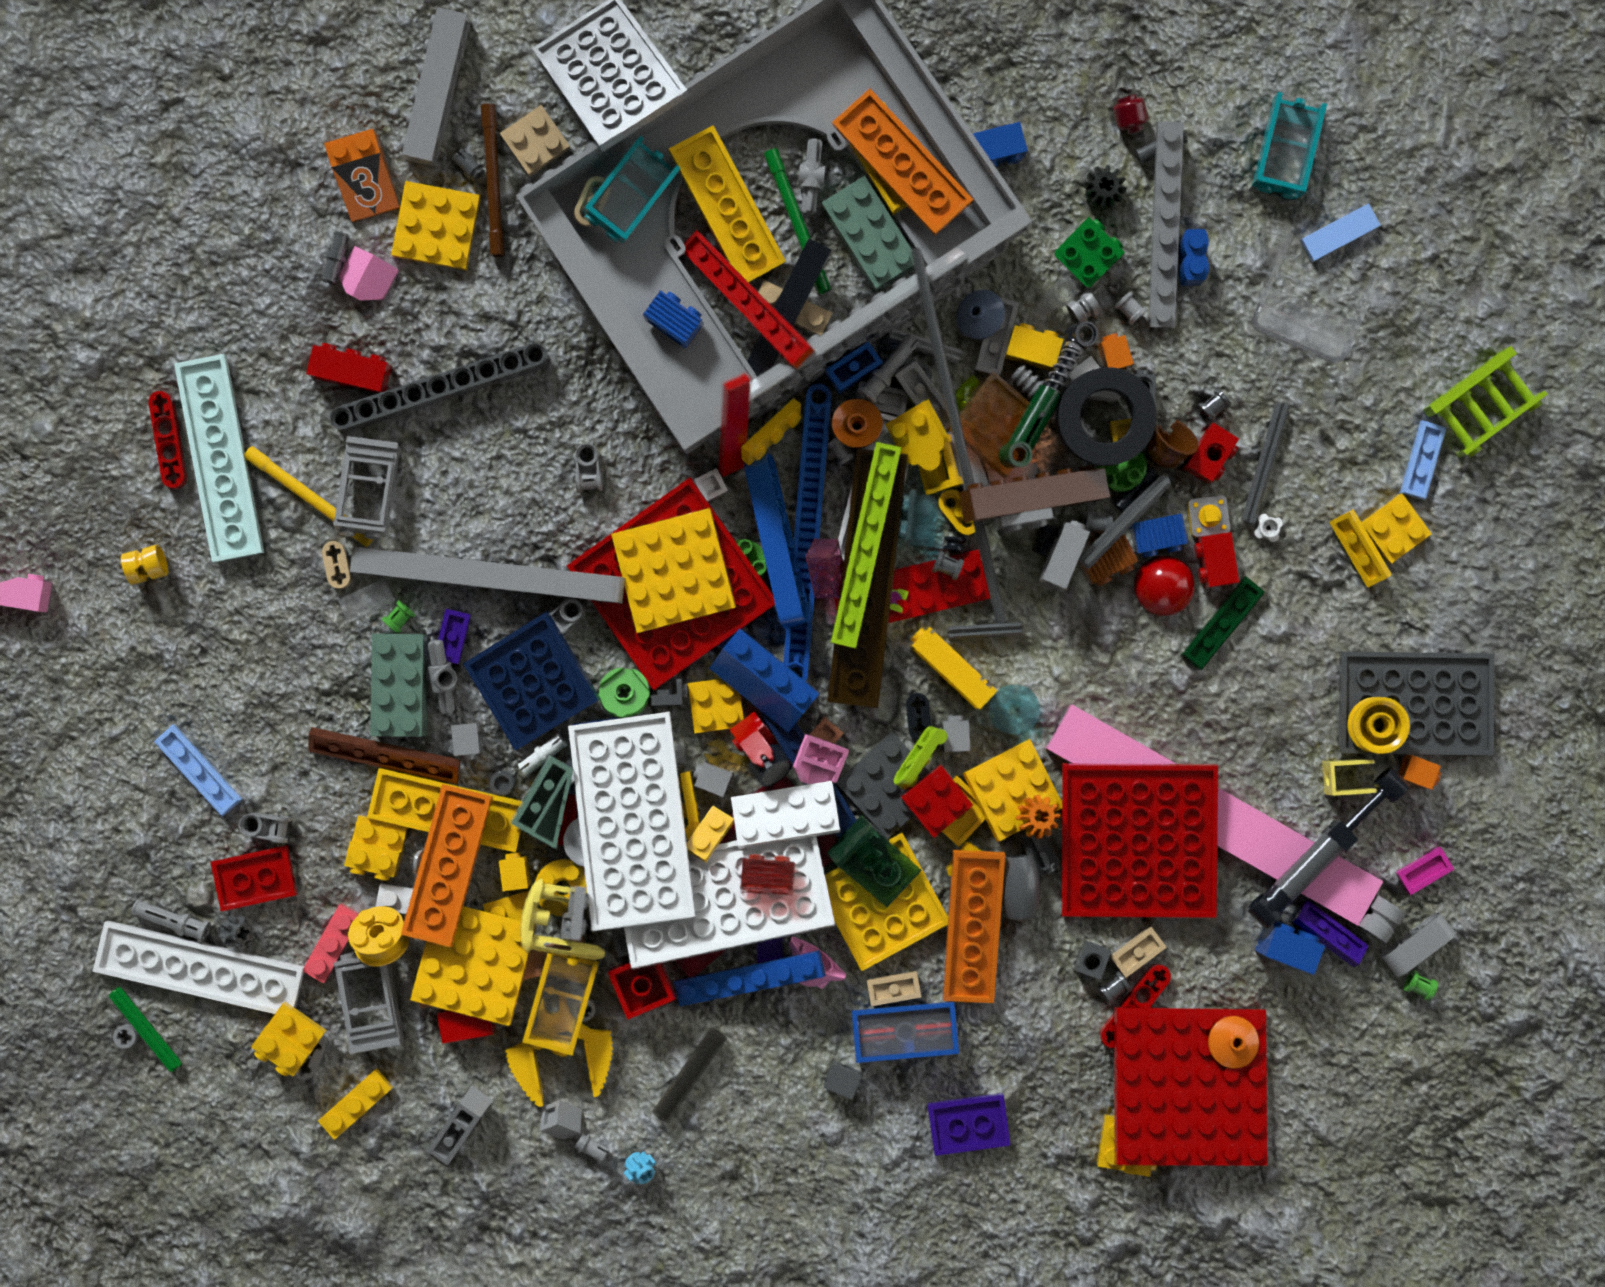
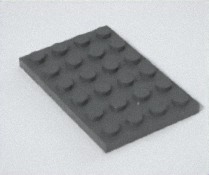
[1339,651,1495,755]

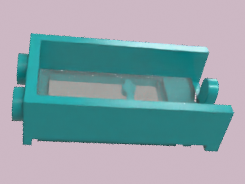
[1251,92,1327,199]
[582,135,681,244]

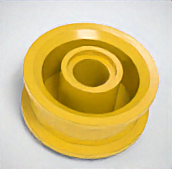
[1347,697,1410,754]
[535,858,587,916]
[348,906,410,967]

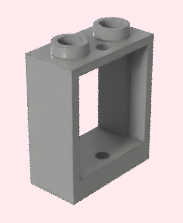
[1037,520,1090,591]

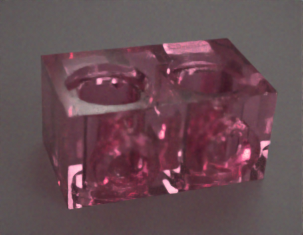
[806,539,843,599]

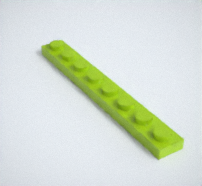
[831,442,902,648]

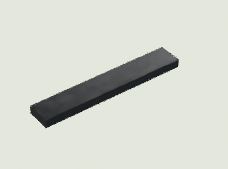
[747,238,832,377]

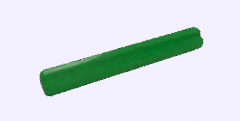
[109,987,182,1072]

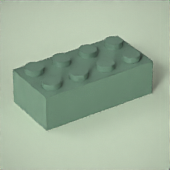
[821,175,915,294]
[370,634,429,737]

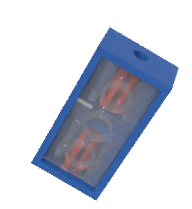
[852,1002,959,1063]

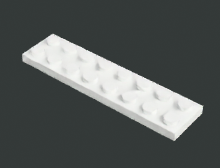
[93,921,304,1014]

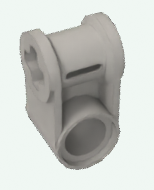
[575,443,603,493]
[549,599,586,636]
[239,812,292,843]

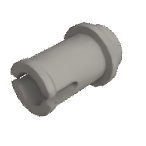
[574,1134,609,1163]

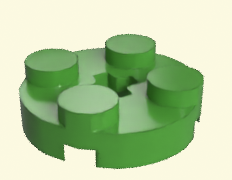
[599,668,650,719]

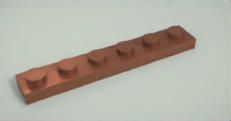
[308,727,461,784]

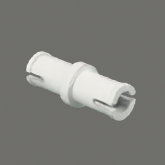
[518,733,568,777]

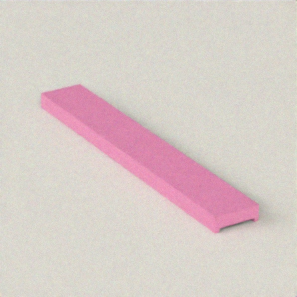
[1045,704,1383,926]

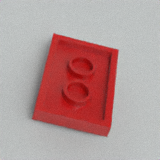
[210,845,298,912]

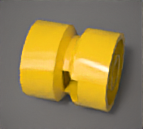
[121,544,168,585]

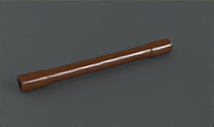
[481,103,505,257]

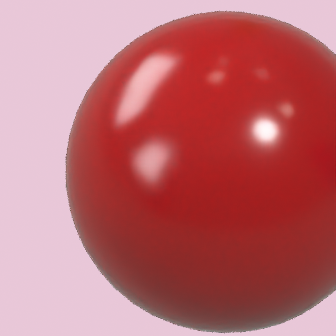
[1134,556,1195,616]

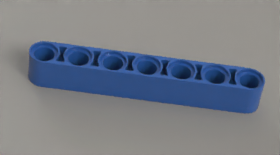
[744,453,810,629]

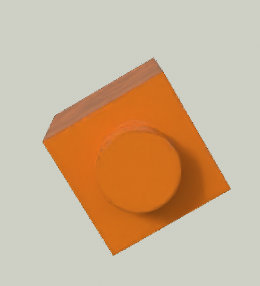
[1097,333,1134,370]
[1398,754,1441,790]

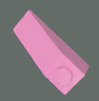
[0,574,52,612]

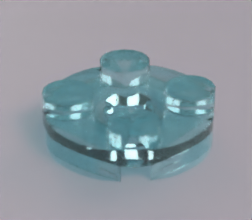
[989,684,1040,735]

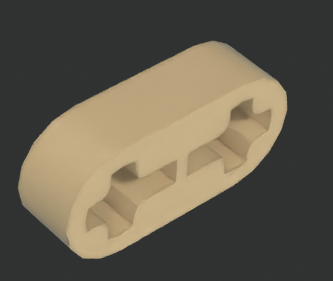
[322,541,353,589]

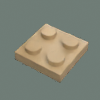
[500,105,571,177]

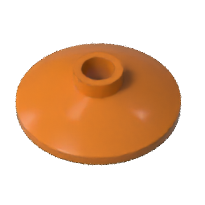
[832,399,883,448]
[1208,1016,1259,1068]

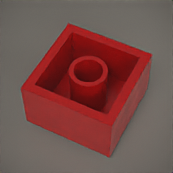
[900,764,974,838]
[607,960,677,1020]

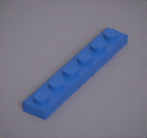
[674,950,826,1006]

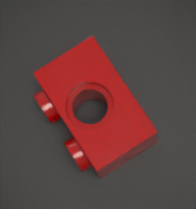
[1182,422,1239,484]

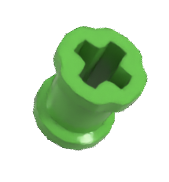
[382,600,416,634]
[1403,970,1438,1001]

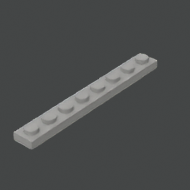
[1148,121,1184,328]

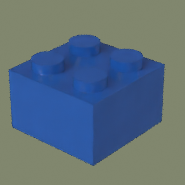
[1255,921,1325,975]

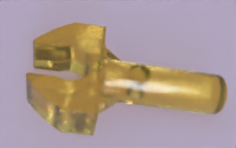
[704,739,750,768]

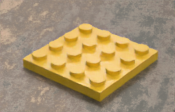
[611,508,736,633]
[824,832,948,971]
[410,906,537,1026]

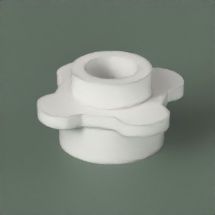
[1254,514,1283,542]

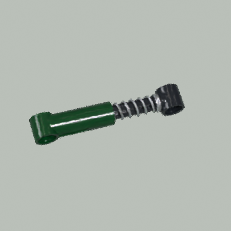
[999,321,1098,468]

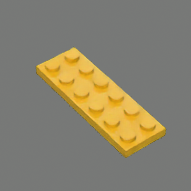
[668,125,786,282]
[367,768,522,853]

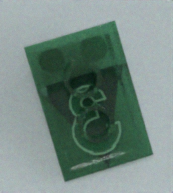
[827,815,922,907]

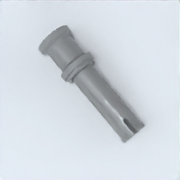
[857,333,920,404]
[131,900,211,944]

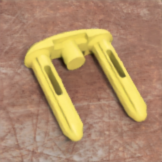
[520,879,605,960]

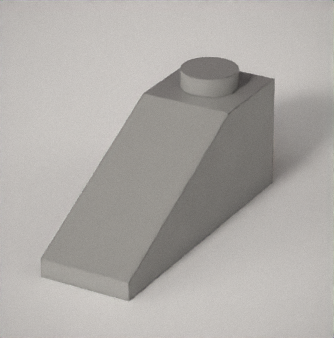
[427,1086,493,1166]

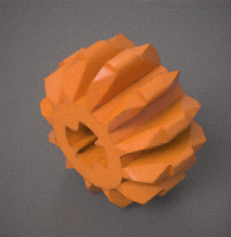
[1016,795,1061,839]

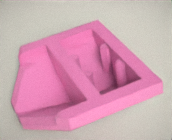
[339,246,399,301]
[793,734,849,784]

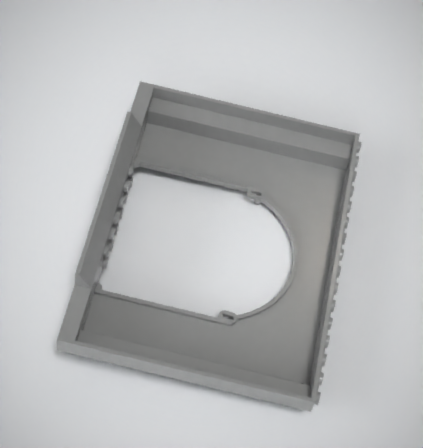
[516,0,1033,455]

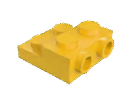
[344,815,409,881]
[251,1002,327,1077]
[1097,1114,1157,1177]

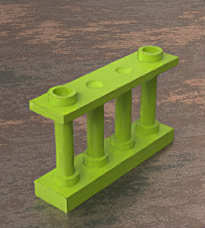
[1422,346,1548,458]

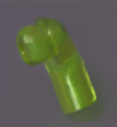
[956,375,980,413]

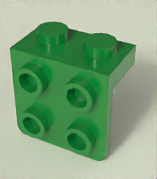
[1055,217,1125,288]

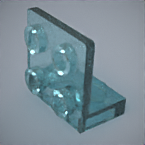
[899,489,939,547]

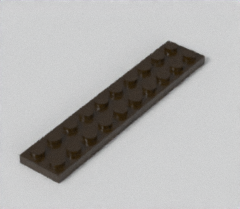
[827,448,908,708]

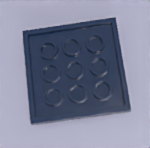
[463,612,601,751]

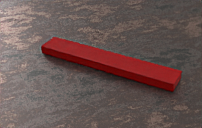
[718,373,751,477]

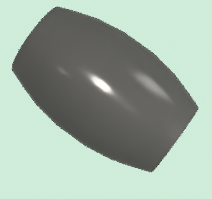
[1002,855,1041,919]

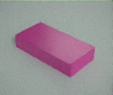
[1395,847,1455,895]

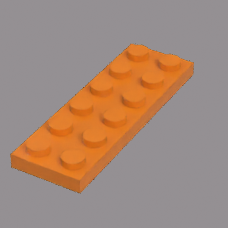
[832,88,974,236]
[401,784,493,947]
[942,850,1005,1003]

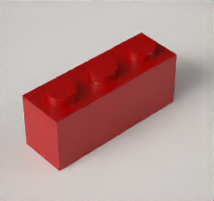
[306,342,392,394]

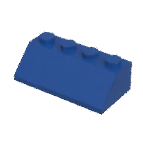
[709,629,820,732]

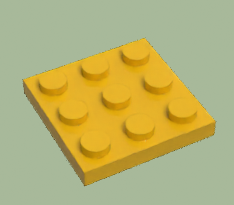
[391,181,481,271]
[963,739,1062,842]

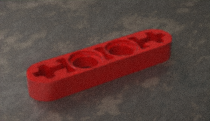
[148,391,187,489]
[1099,963,1171,1048]

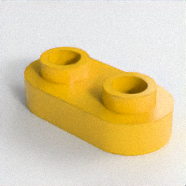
[938,490,975,536]

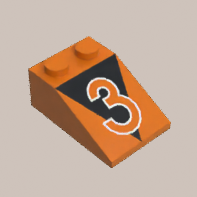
[324,129,400,223]

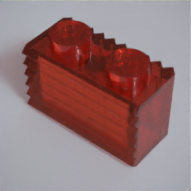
[740,854,796,896]

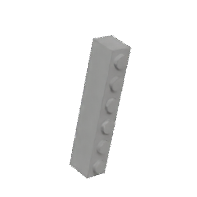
[400,7,471,167]

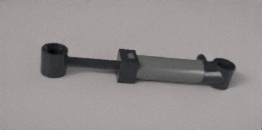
[1246,767,1410,929]

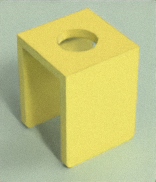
[1322,759,1377,796]

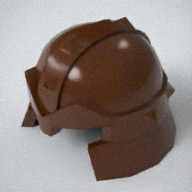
[1147,420,1199,469]

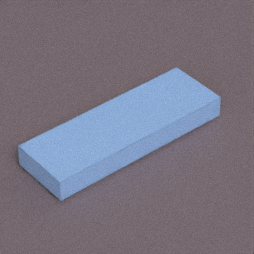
[1300,203,1381,262]
[1399,420,1447,501]

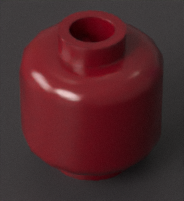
[1113,94,1149,134]

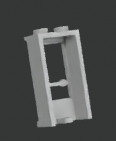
[333,436,400,540]
[333,952,405,1054]

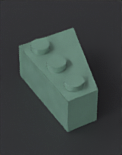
[510,754,573,849]

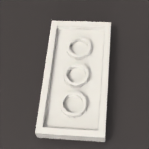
[731,781,840,849]

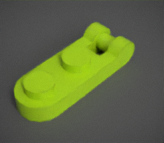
[894,726,948,790]

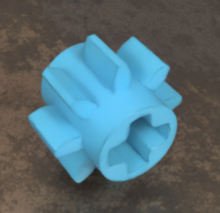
[624,1151,656,1184]

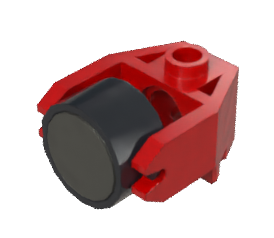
[730,712,792,786]

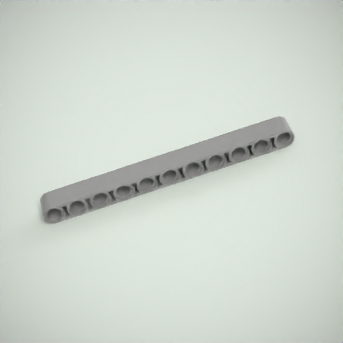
[350,547,625,603]

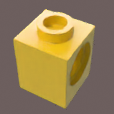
[499,852,531,891]

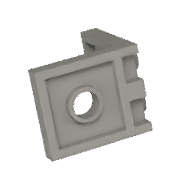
[986,462,1053,534]

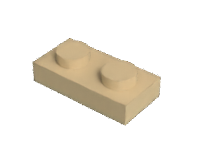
[1110,926,1167,978]
[867,971,921,1006]

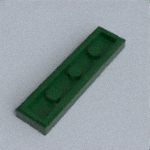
[1181,576,1265,670]

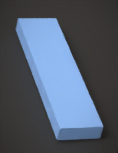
[154,724,243,817]

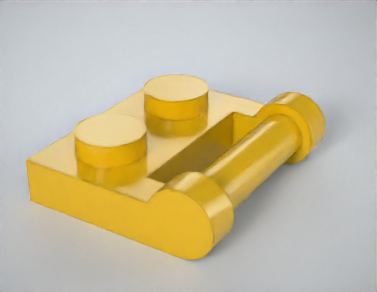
[918,434,964,496]

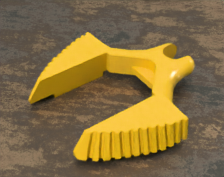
[505,995,613,1107]

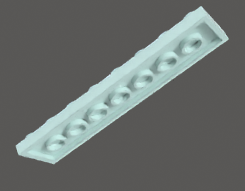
[174,354,264,563]

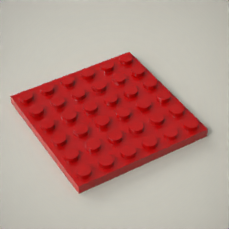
[566,477,775,690]
[1061,763,1218,918]
[1114,1007,1268,1166]

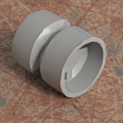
[1359,895,1406,944]

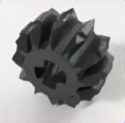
[1083,165,1127,209]

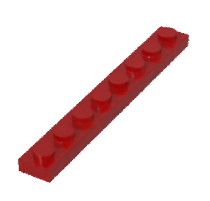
[680,230,815,369]

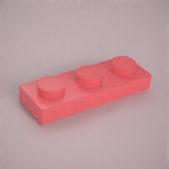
[303,903,359,983]

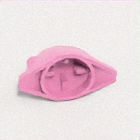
[789,936,846,989]

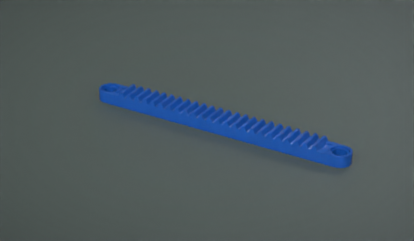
[783,384,831,681]

